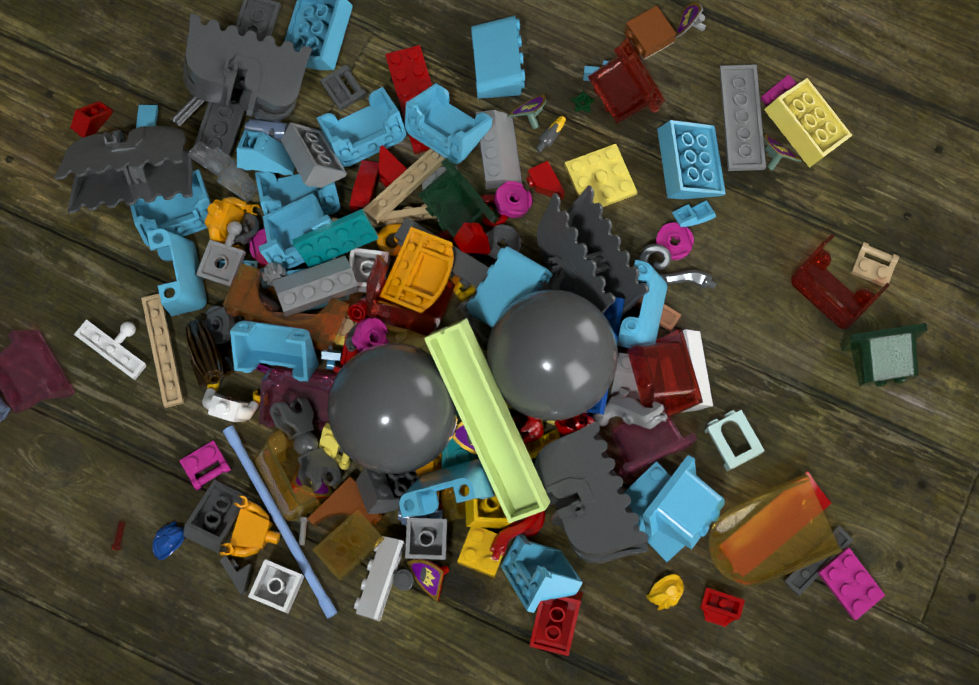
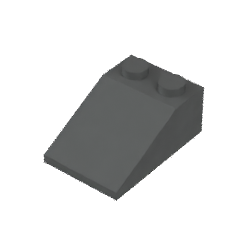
[183,480,249,554]

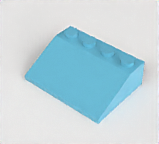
[284,0,353,70]
[657,120,726,200]
[624,461,685,563]

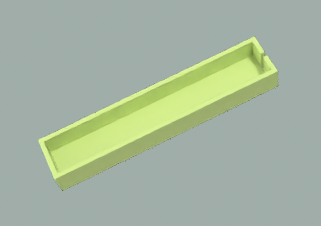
[424,318,550,523]

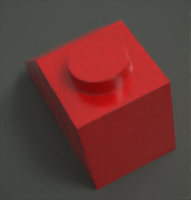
[70,101,113,138]
[379,145,407,188]
[526,161,565,200]
[453,222,491,254]

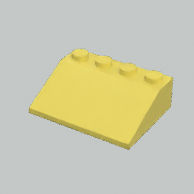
[764,78,852,168]

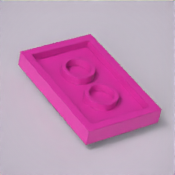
[817,547,885,620]

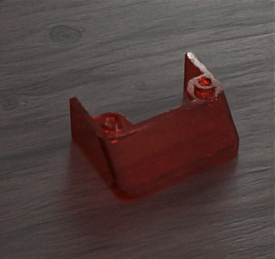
[791,233,890,329]
[365,254,455,335]

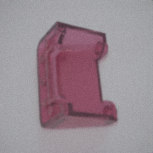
[259,368,336,431]

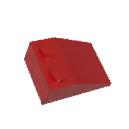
[529,591,583,656]

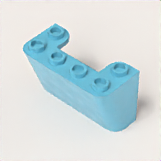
[471,15,525,99]
[147,229,207,316]
[230,321,319,382]
[399,459,495,518]

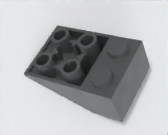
[356,468,418,514]

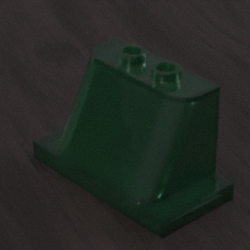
[418,158,500,237]
[840,323,928,387]

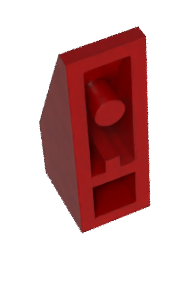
[350,160,379,213]

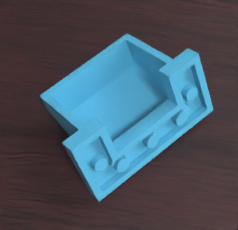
[259,193,333,271]
[643,455,725,549]
[500,534,583,613]

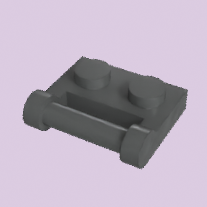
[320,65,368,111]

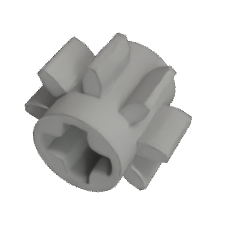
[261,262,287,286]

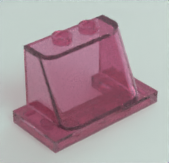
[0,330,75,413]
[611,408,697,478]

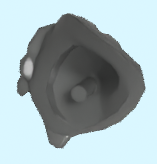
[233,213,259,244]

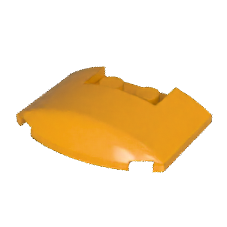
[380,227,454,314]

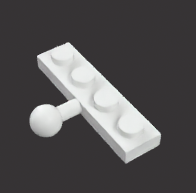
[74,320,147,380]

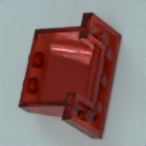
[588,38,665,124]
[627,329,703,416]

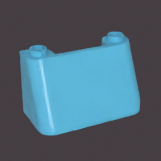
[405,83,493,164]
[316,87,406,167]
[130,169,212,247]
[255,171,340,216]
[617,260,667,351]

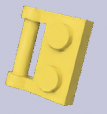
[318,423,350,470]

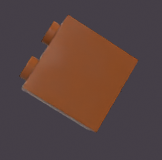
[624,6,676,60]

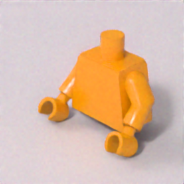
[205,197,260,250]
[219,495,280,558]

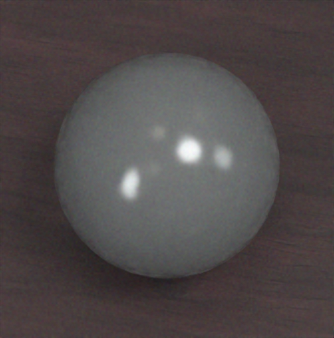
[486,290,618,421]
[327,343,459,474]

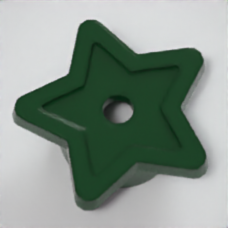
[571,91,595,113]

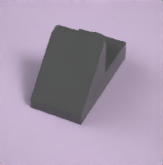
[219,556,253,595]

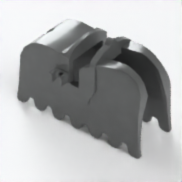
[182,14,312,121]
[54,126,193,214]
[537,185,649,316]
[535,421,649,564]

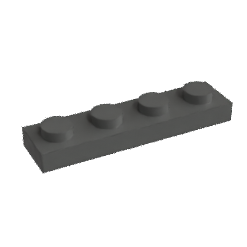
[783,526,853,596]

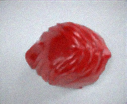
[513,413,544,445]
[554,413,595,437]

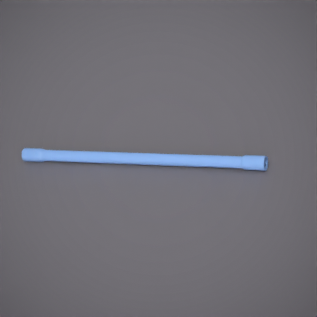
[223,426,338,619]

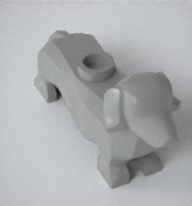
[591,388,667,429]

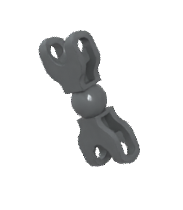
[270,397,341,493]

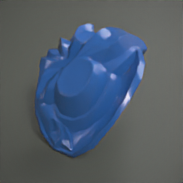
[152,522,185,560]

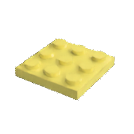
[565,144,637,207]

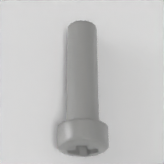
[299,517,309,545]

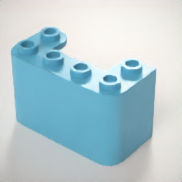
[467,246,553,328]

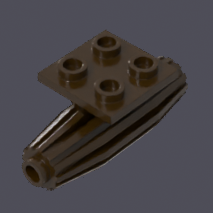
[185,319,236,388]

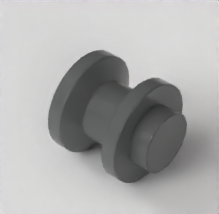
[393,569,414,591]

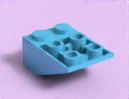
[237,130,296,175]

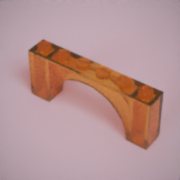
[223,263,350,351]

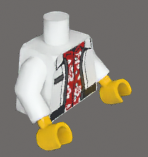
[202,381,265,422]

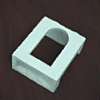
[705,410,764,472]

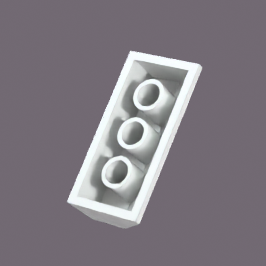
[656,329,713,414]
[354,536,405,622]

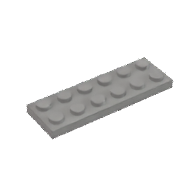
[719,65,766,171]

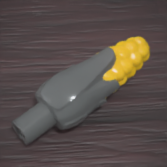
[535,116,566,153]

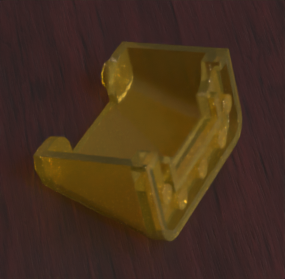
[255,430,322,521]

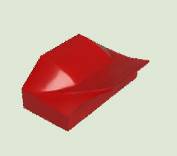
[700,588,745,627]

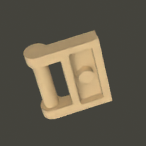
[851,242,899,287]

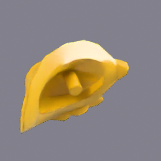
[646,574,684,610]

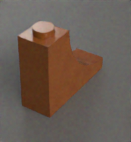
[307,477,384,526]

